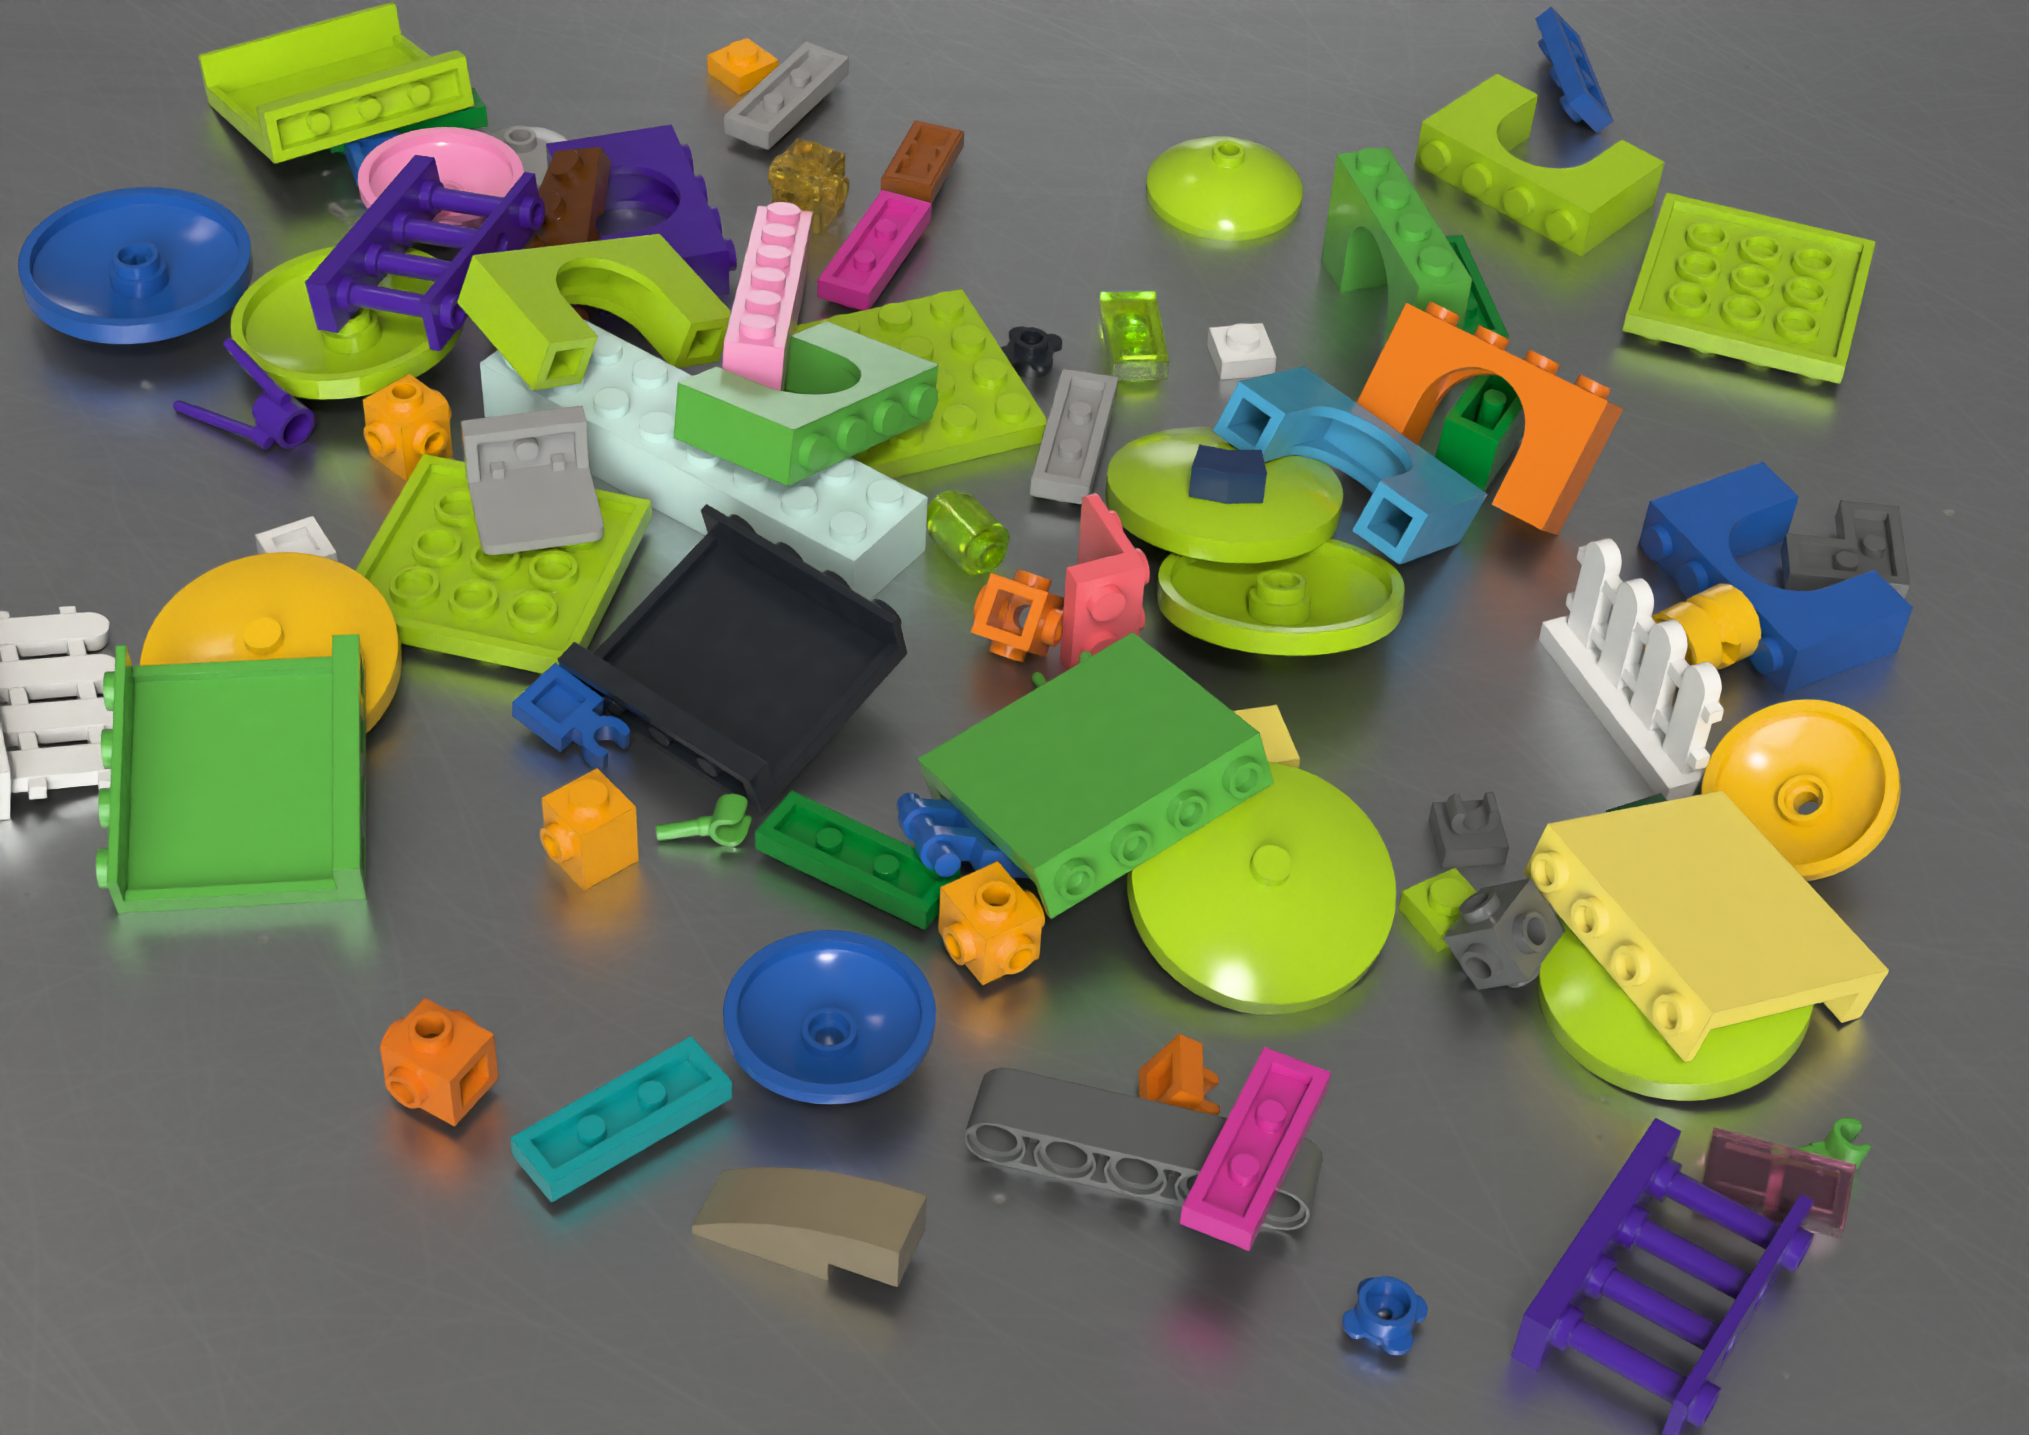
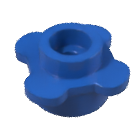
[1342,1276,1428,1355]

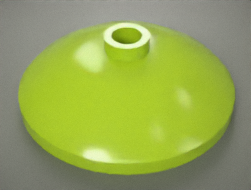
[1146,135,1303,241]

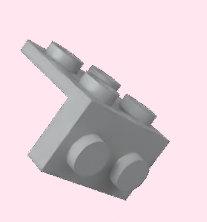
[461,405,604,555]

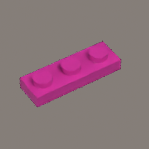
[817,190,932,310]
[1180,1047,1331,1251]

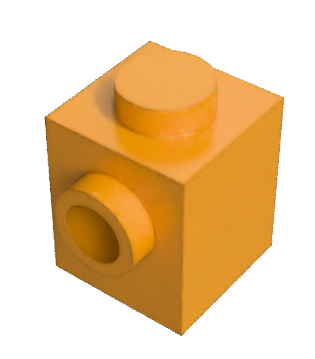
[540,768,639,891]

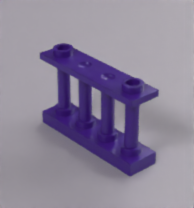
[305,155,545,351]
[1511,1118,1814,1435]

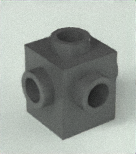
[1443,878,1565,990]

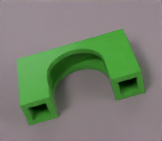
[1321,147,1472,354]
[674,321,939,486]

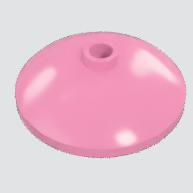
[358,127,524,229]

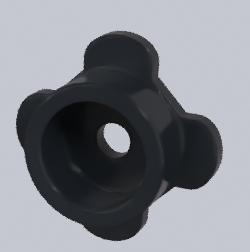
[1001,326,1062,378]

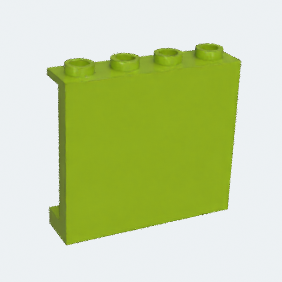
[198,2,475,163]

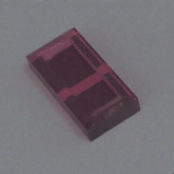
[1700,1127,1856,1238]

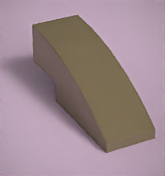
[692,1167,927,1287]

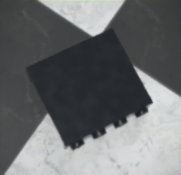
[557,504,908,816]

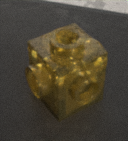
[768,138,850,234]

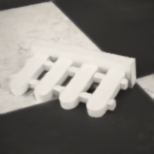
[1538,538,1724,801]
[0,606,115,820]

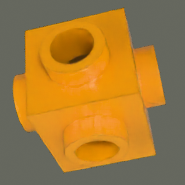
[363,374,453,482]
[938,861,1045,986]

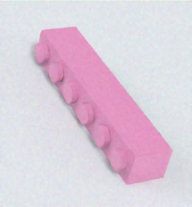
[722,202,813,391]

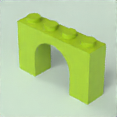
[1415,73,1665,257]
[457,234,731,391]

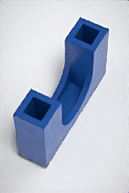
[1638,461,1913,695]

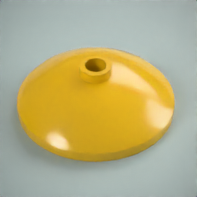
[1702,699,1901,881]

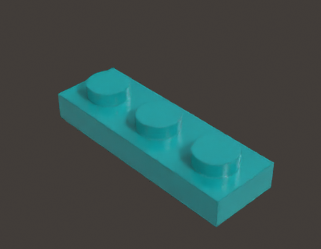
[510,1036,732,1203]

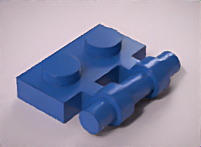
[897,792,1029,879]

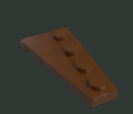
[521,147,611,321]

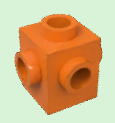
[971,569,1064,663]
[380,998,499,1126]

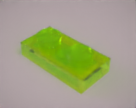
[1099,292,1169,381]

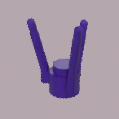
[173,338,315,450]

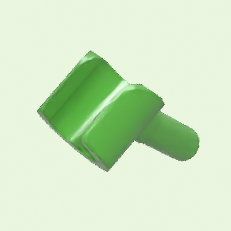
[656,794,752,847]
[1765,1117,1872,1175]

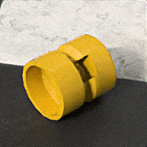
[1643,583,1761,670]

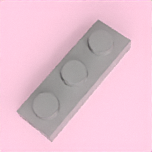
[724,41,849,150]
[1030,368,1118,504]

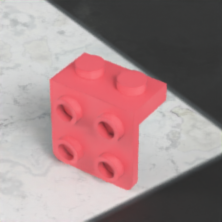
[1060,493,1150,670]

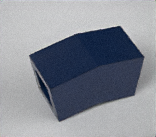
[1189,444,1267,504]

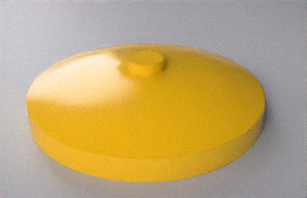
[140,552,402,734]

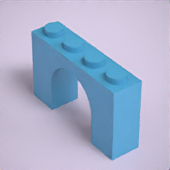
[1213,366,1488,565]

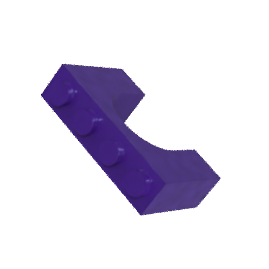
[546,124,737,316]

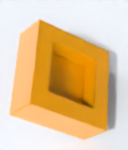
[707,37,779,95]

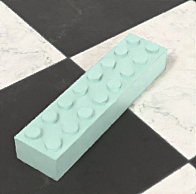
[480,319,928,600]

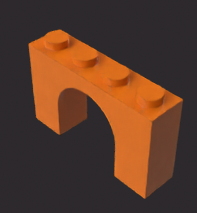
[1356,301,1623,535]

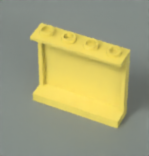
[1523,791,1889,1062]

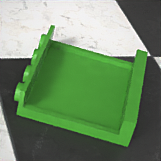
[918,632,1274,919]
[96,634,367,914]

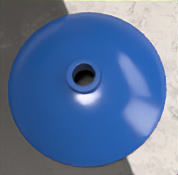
[723,930,936,1104]

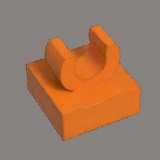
[1139,1034,1220,1115]

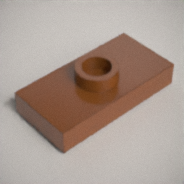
[881,120,964,203]

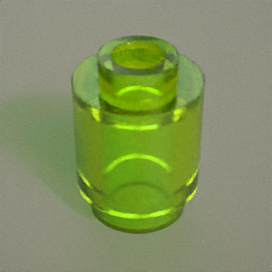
[926,490,1010,575]

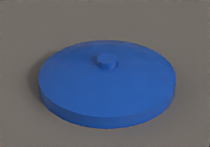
[18,187,253,344]

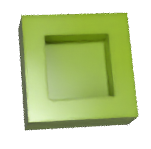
[1398,868,1477,953]

